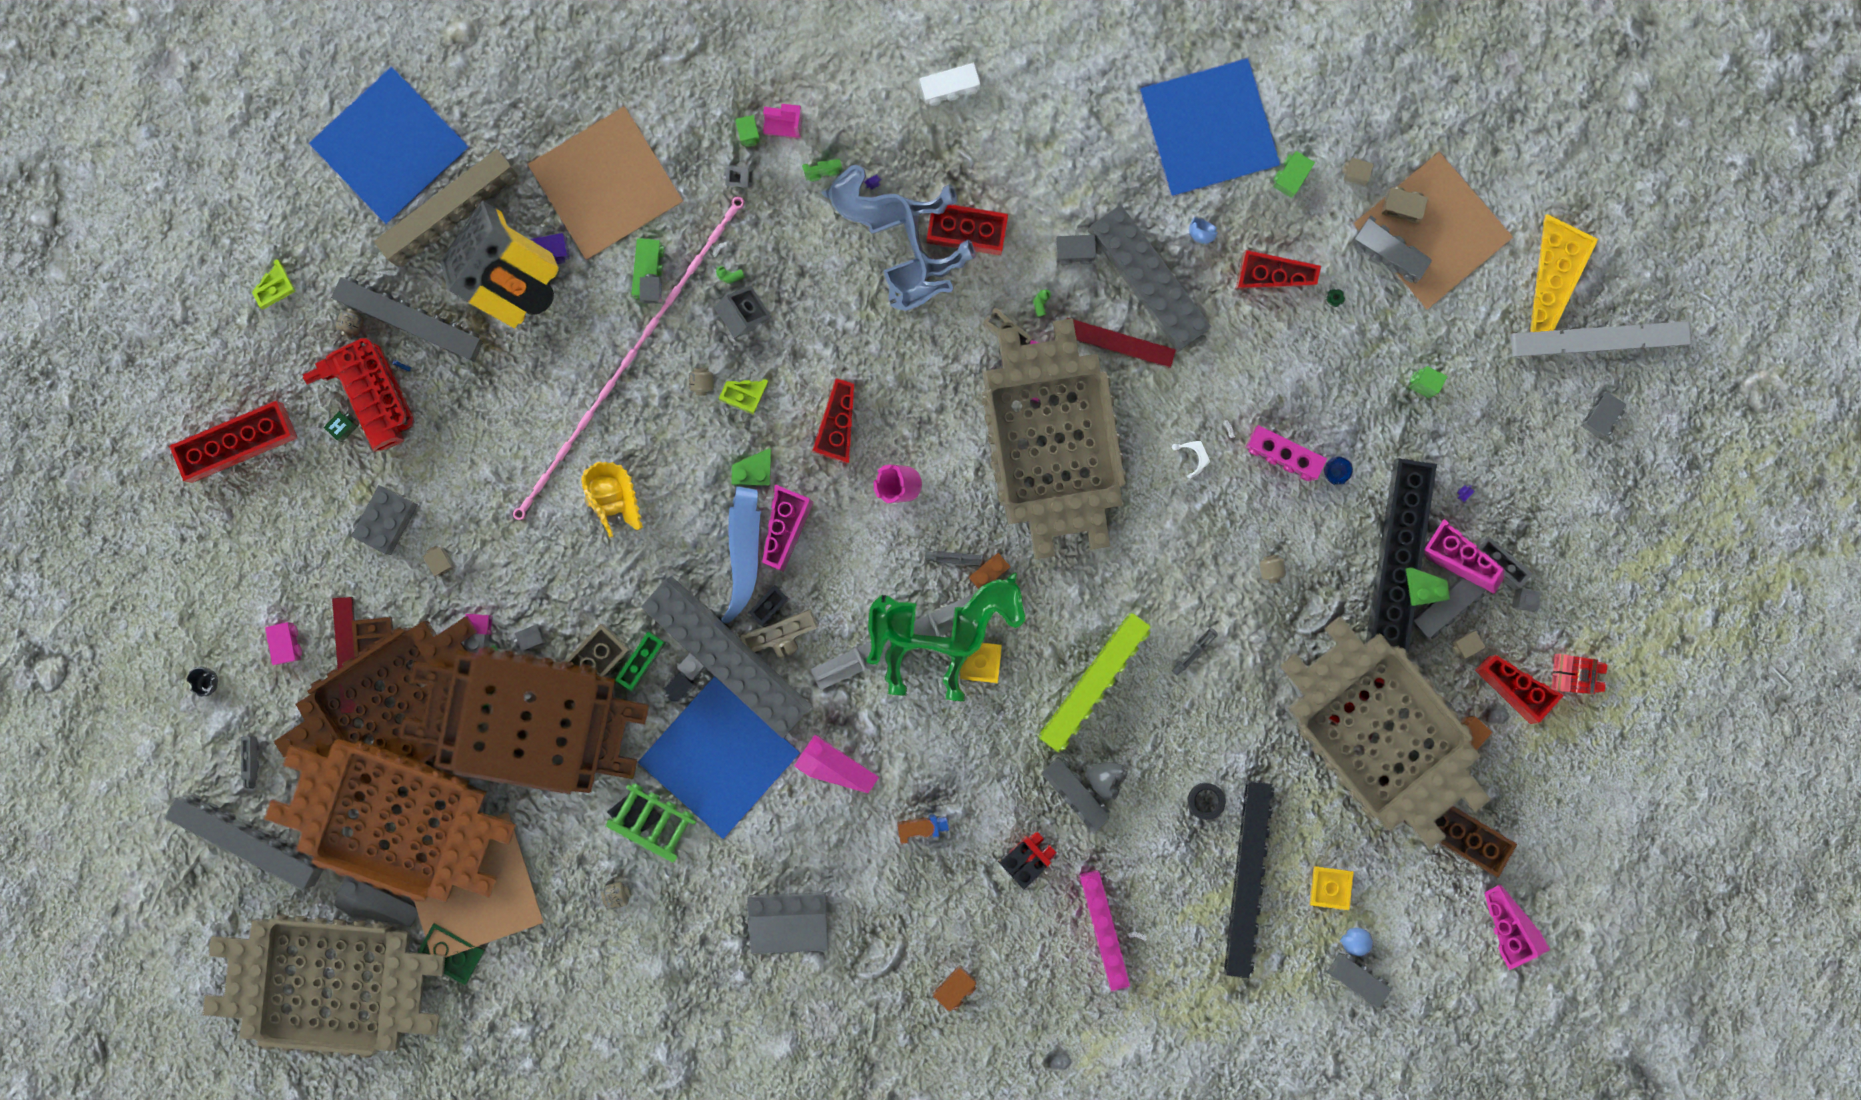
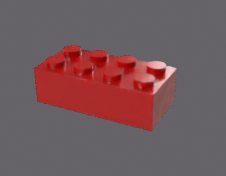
[926,205,1008,256]

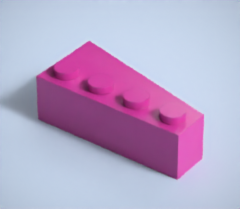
[762,484,814,572]

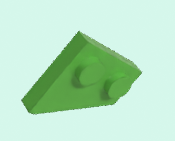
[731,449,771,486]

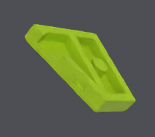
[252,259,296,310]
[719,379,768,415]

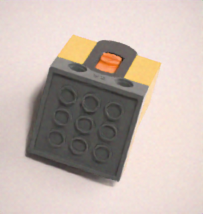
[440,200,558,329]

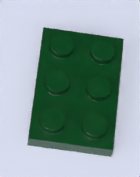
[417,923,486,985]

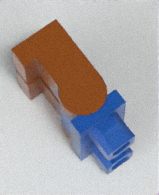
[897,814,949,844]

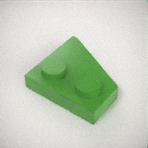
[802,159,843,182]
[1406,568,1450,606]

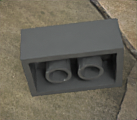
[351,485,418,555]

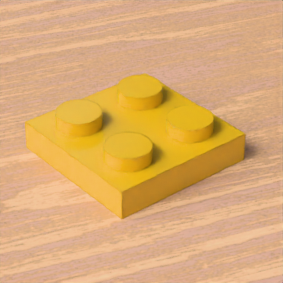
[959,643,1002,683]
[1309,866,1354,910]

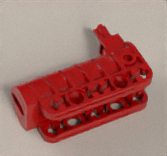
[303,338,414,452]

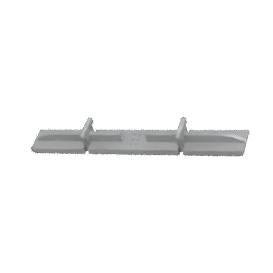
[1511,321,1692,357]
[811,594,974,690]

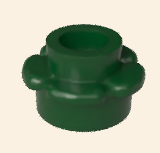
[1326,289,1345,307]

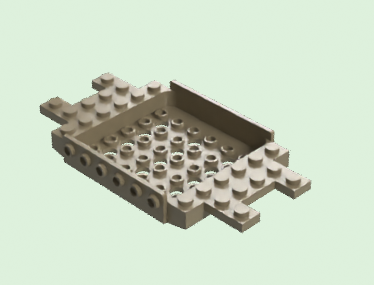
[981,318,1127,559]
[1279,616,1491,849]
[203,914,446,1058]

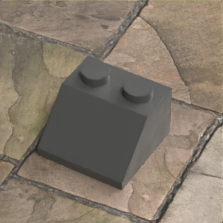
[714,286,771,339]

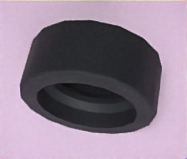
[1188,782,1226,820]

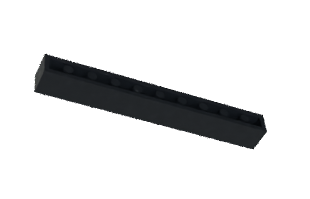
[1223,780,1274,979]

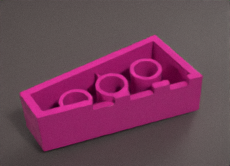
[1424,519,1504,593]

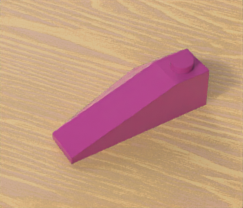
[794,734,879,793]
[1484,884,1550,970]

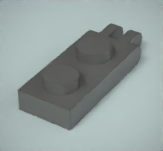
[241,736,259,789]

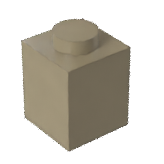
[1342,157,1374,186]
[423,546,455,577]
[1451,631,1486,659]

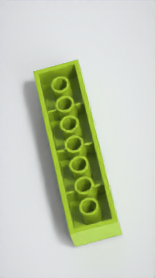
[1037,613,1151,752]

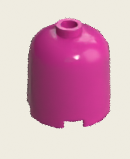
[873,465,922,503]

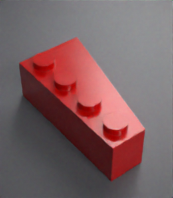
[1235,250,1321,289]
[811,378,854,464]
[1475,655,1564,724]

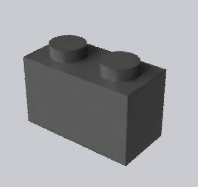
[1056,235,1096,265]
[1580,392,1626,438]

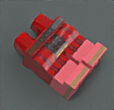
[1551,654,1608,694]

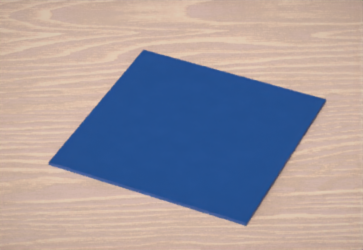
[1140,58,1280,196]
[309,66,469,224]
[638,676,800,839]

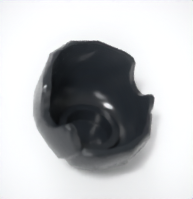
[186,667,218,697]

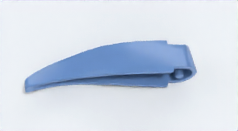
[721,486,761,623]

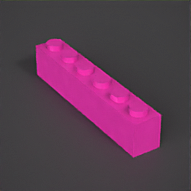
[1079,870,1130,991]

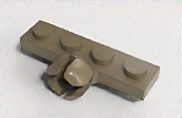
[740,609,818,658]

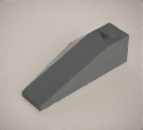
[334,875,418,927]

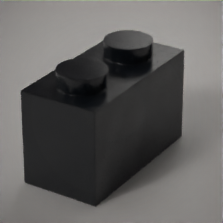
[748,585,790,627]
[663,672,698,702]

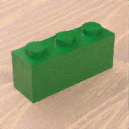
[615,631,667,691]

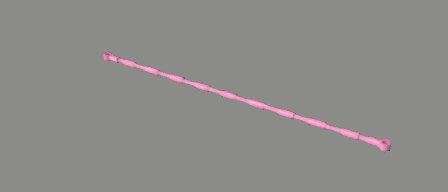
[513,197,744,520]

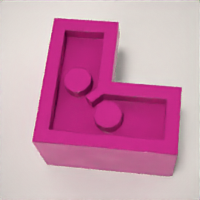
[763,104,803,138]

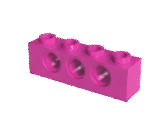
[1245,425,1327,482]

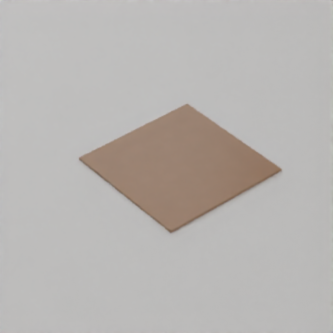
[528,106,683,260]
[1353,152,1513,310]
[414,812,544,958]

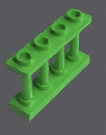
[605,783,697,863]

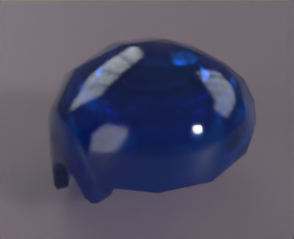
[1323,456,1353,485]

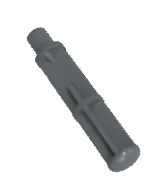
[925,551,984,566]
[1172,628,1218,676]

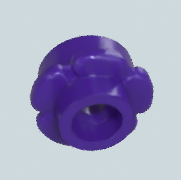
[864,174,882,190]
[1457,485,1475,502]

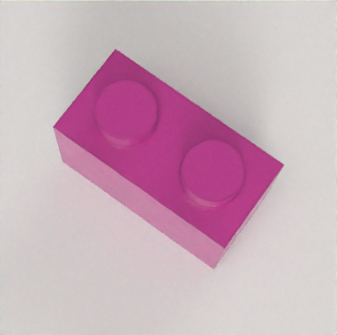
[265,622,302,665]

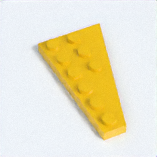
[1530,214,1598,332]

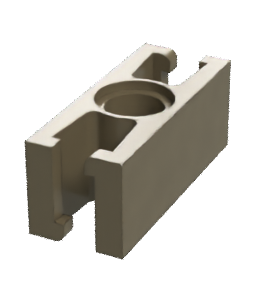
[983,308,1032,345]

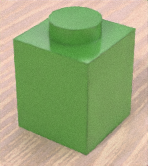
[735,115,760,147]

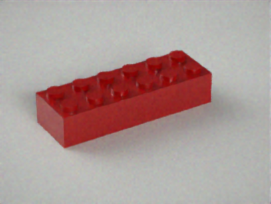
[169,401,298,483]

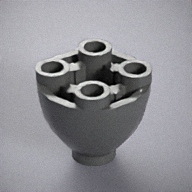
[1085,762,1128,801]

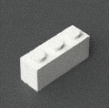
[919,63,980,106]

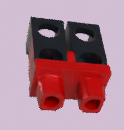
[998,832,1057,890]

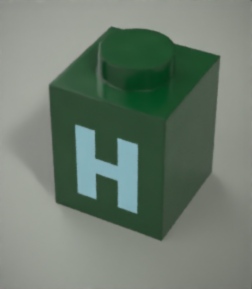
[323,411,358,443]

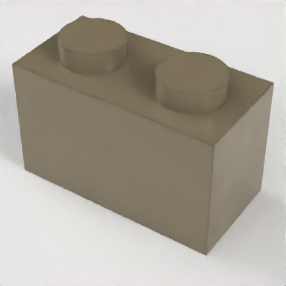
[1381,187,1428,223]

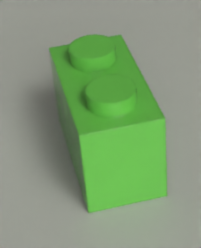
[1273,151,1315,199]
[1409,366,1448,398]

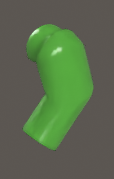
[716,266,745,284]
[1033,289,1051,318]

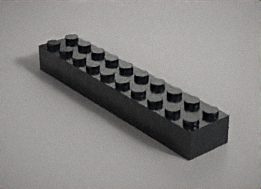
[1365,458,1437,654]

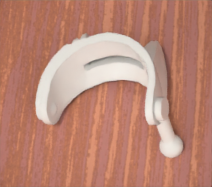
[1172,441,1210,479]

